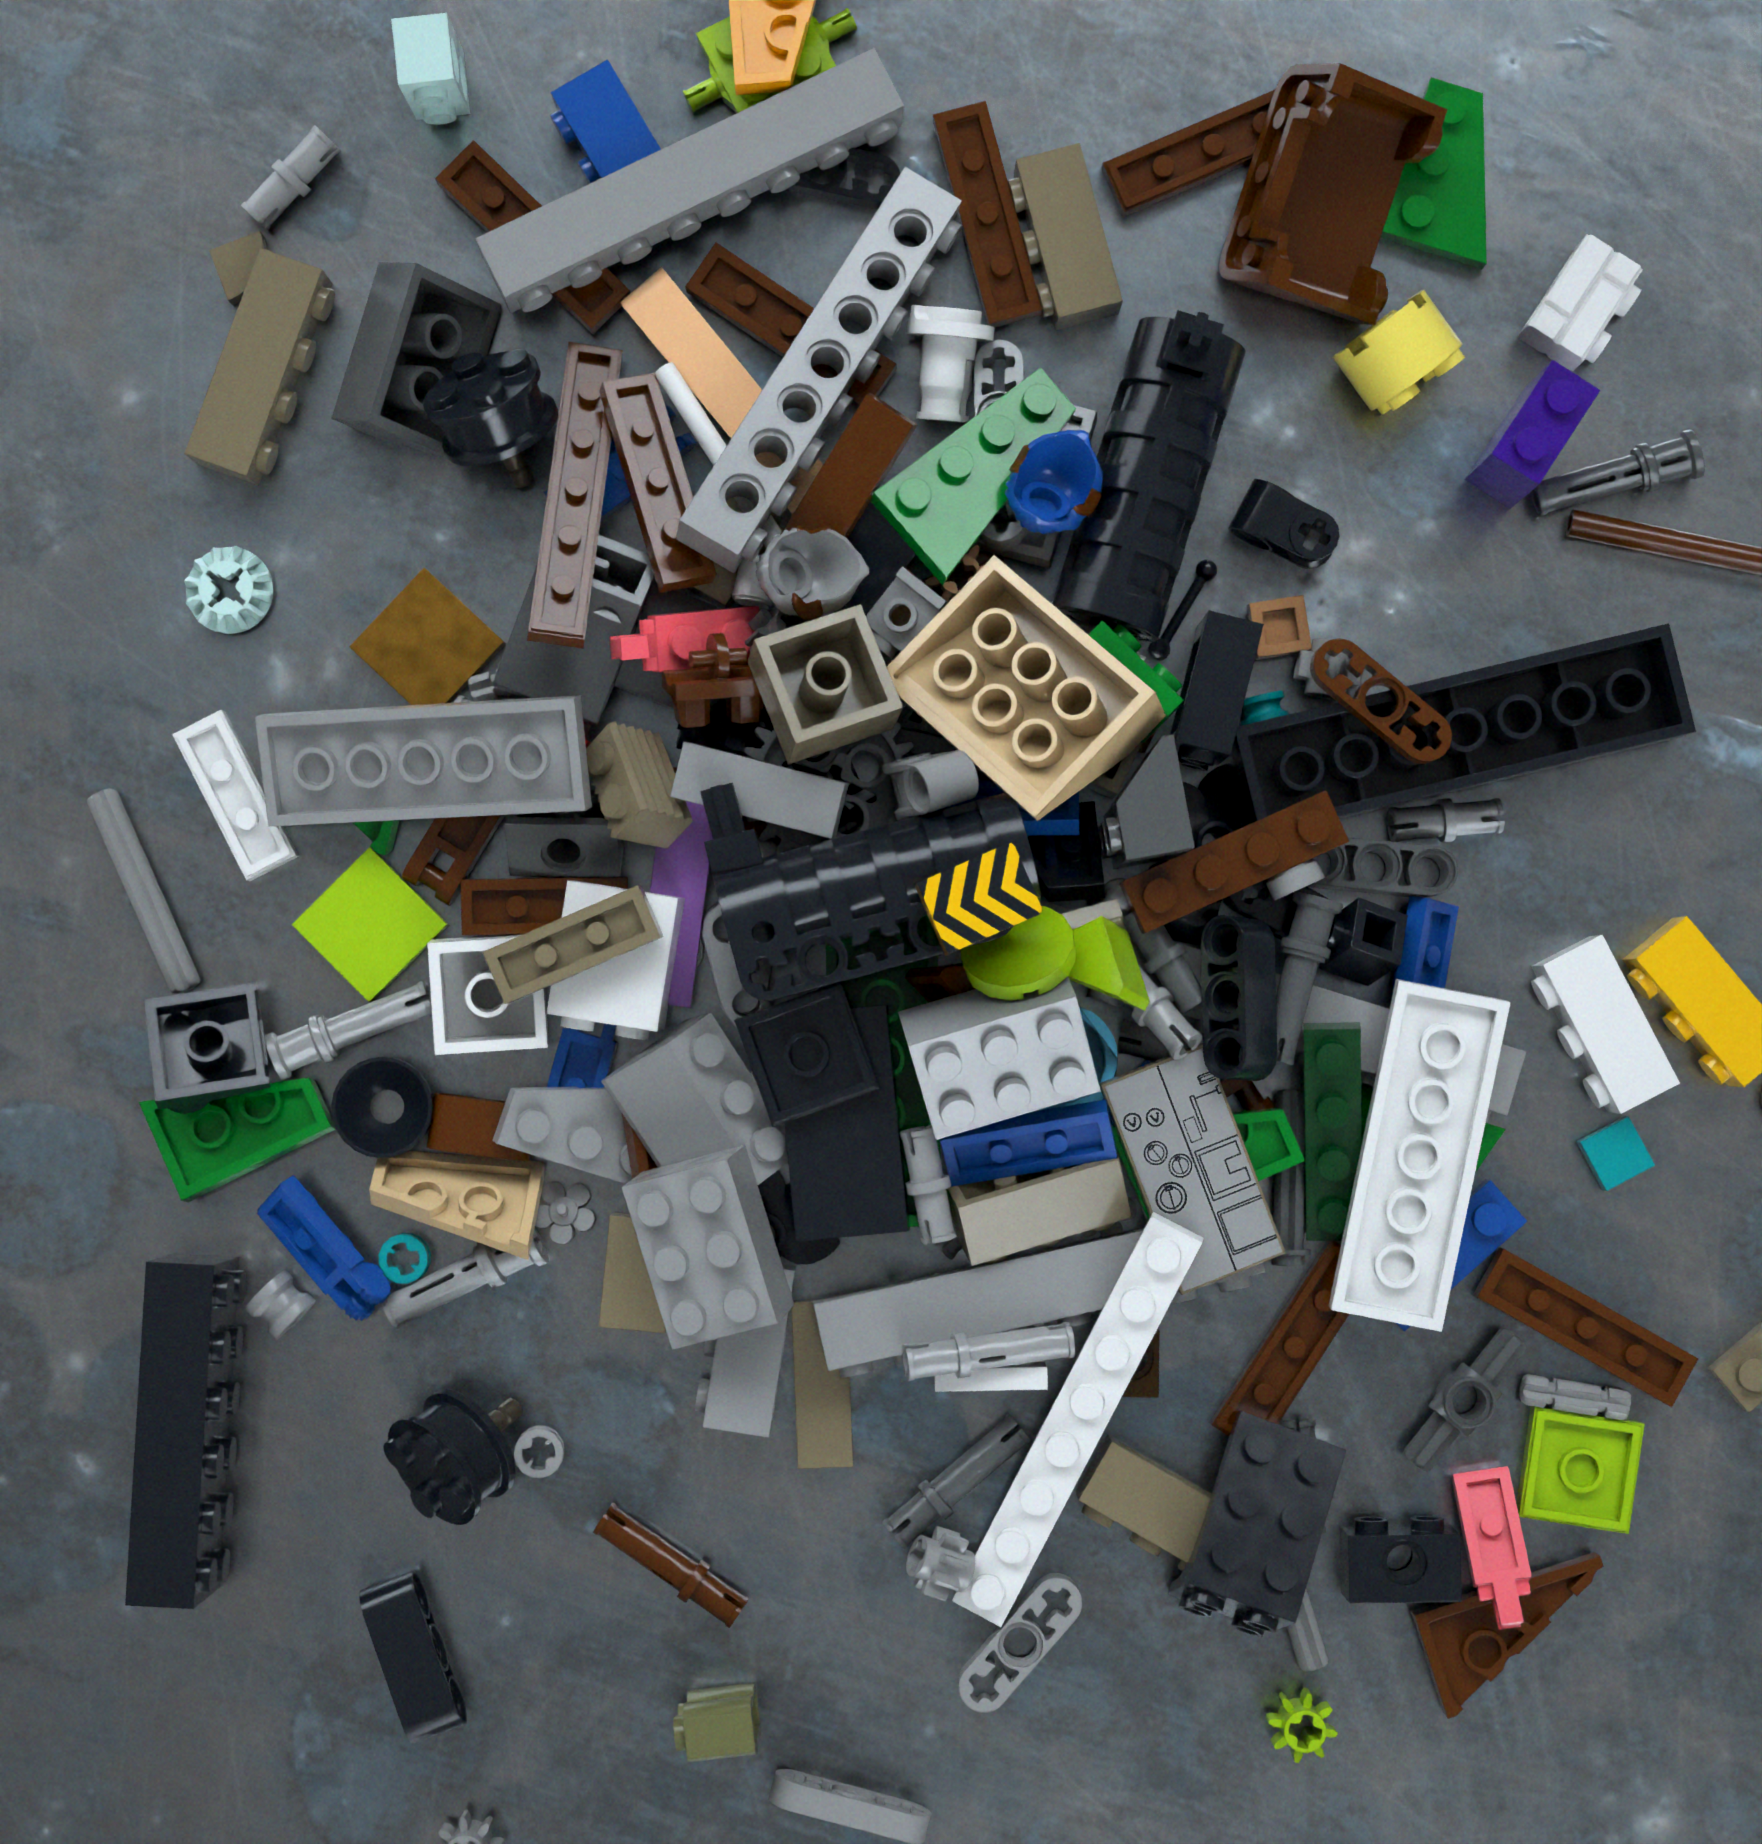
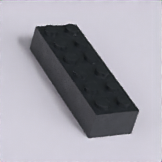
[125,1253,247,1609]

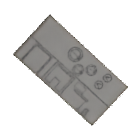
[1099,1043,1286,1295]

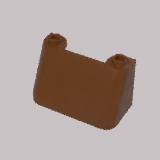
[1219,63,1448,325]

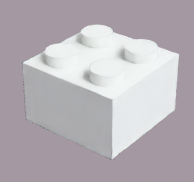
[427,934,549,1055]

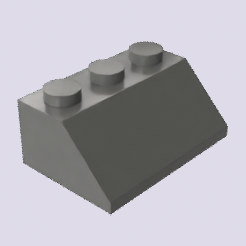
[332,262,502,459]
[1098,734,1195,870]

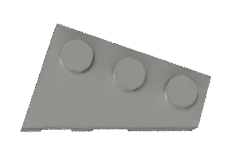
[492,1087,632,1184]

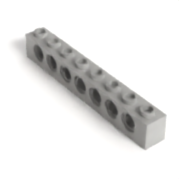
[676,167,962,573]

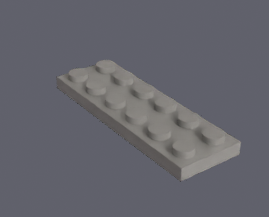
[255,695,592,827]

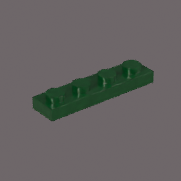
[1303,1022,1362,1241]

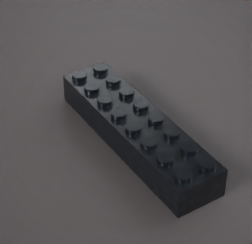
[1231,623,1696,824]

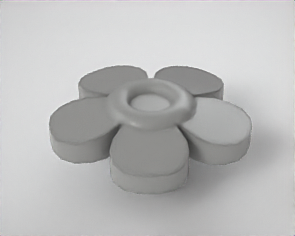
[535,1181,595,1244]

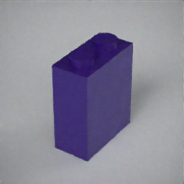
[1464,360,1600,509]

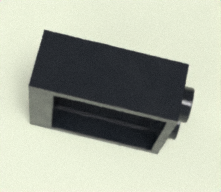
[1169,610,1264,771]

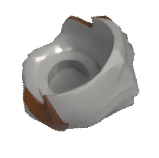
[755,525,869,620]

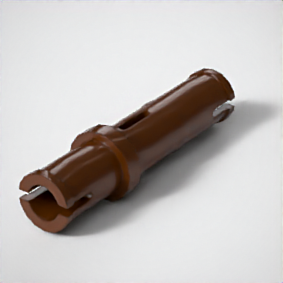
[593,1502,749,1628]

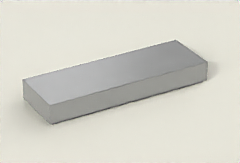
[670,742,849,839]

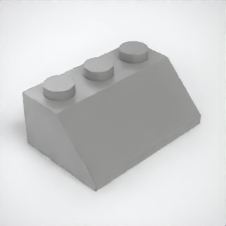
[601,1012,788,1185]

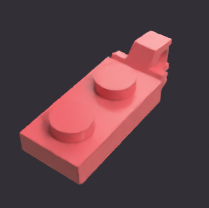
[609,606,759,673]
[1451,1466,1532,1630]

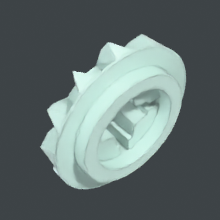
[184,546,273,634]

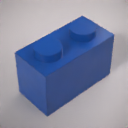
[550,59,661,184]

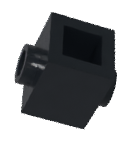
[1319,897,1408,986]

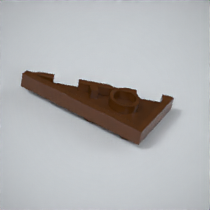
[1411,1552,1604,1719]

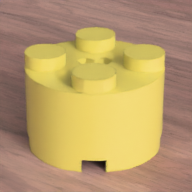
[1332,290,1465,415]

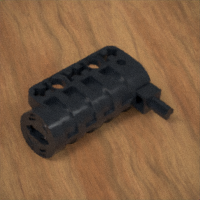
[1052,310,1246,642]
[700,783,1041,1001]

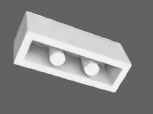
[1531,935,1680,1114]

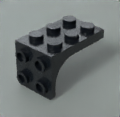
[1168,1411,1346,1637]

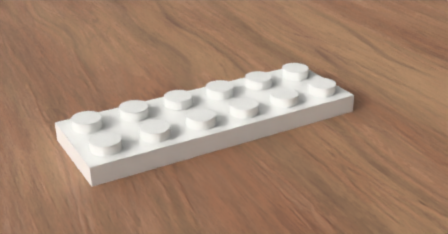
[1329,979,1511,1332]

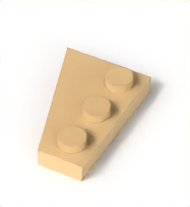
[369,1151,545,1260]

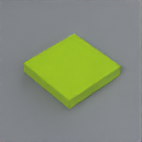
[292,847,449,1002]
[1516,1406,1645,1534]

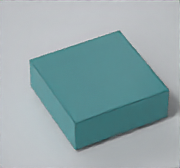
[1576,1116,1655,1191]

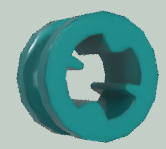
[1240,690,1289,726]
[378,1233,432,1284]

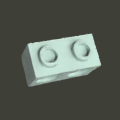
[391,13,470,125]

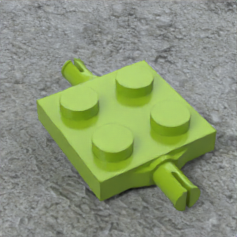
[682,8,857,114]

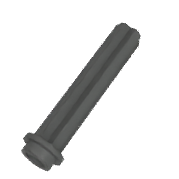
[1271,1089,1311,1266]

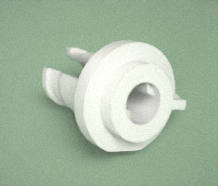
[906,305,995,423]

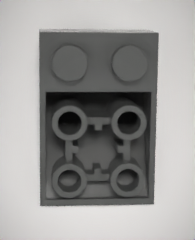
[493,535,656,726]

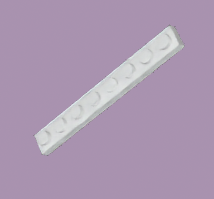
[952,1212,1204,1627]

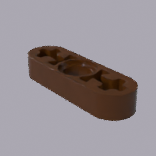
[1310,638,1452,764]

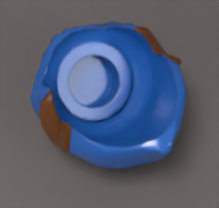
[1004,430,1103,534]

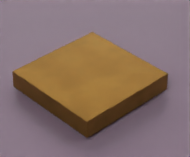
[349,568,506,705]

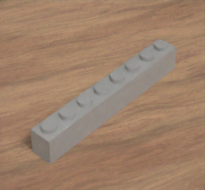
[475,48,904,313]
[813,1227,1265,1378]

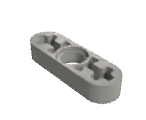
[958,1573,1082,1713]
[769,1769,932,1844]

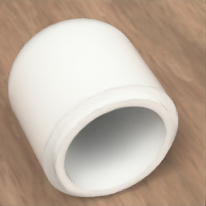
[732,555,775,610]

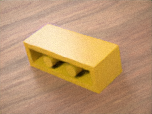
[1622,916,1762,1087]

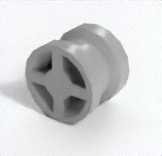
[245,1270,316,1340]

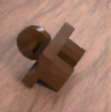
[662,633,764,728]

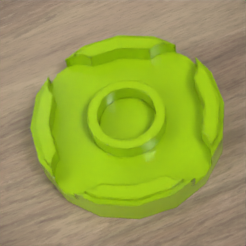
[961,906,1076,1001]

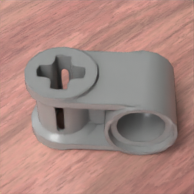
[882,750,979,820]

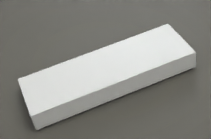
[172,710,299,881]

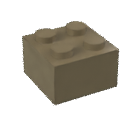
[748,604,903,764]

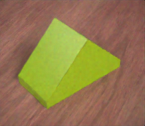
[1068,916,1150,1011]

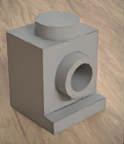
[866,566,948,659]

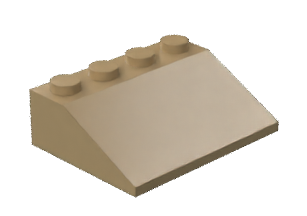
[887,555,1166,821]

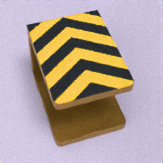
[915,843,1042,956]

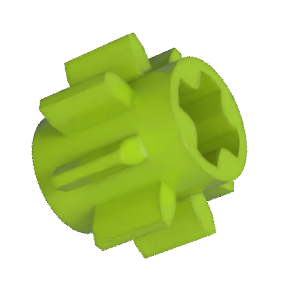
[1265,1688,1338,1763]

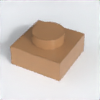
[1246,595,1312,660]

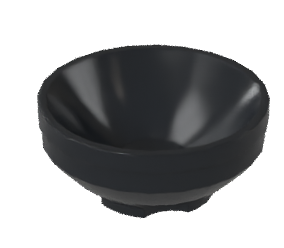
[331,1057,434,1158]

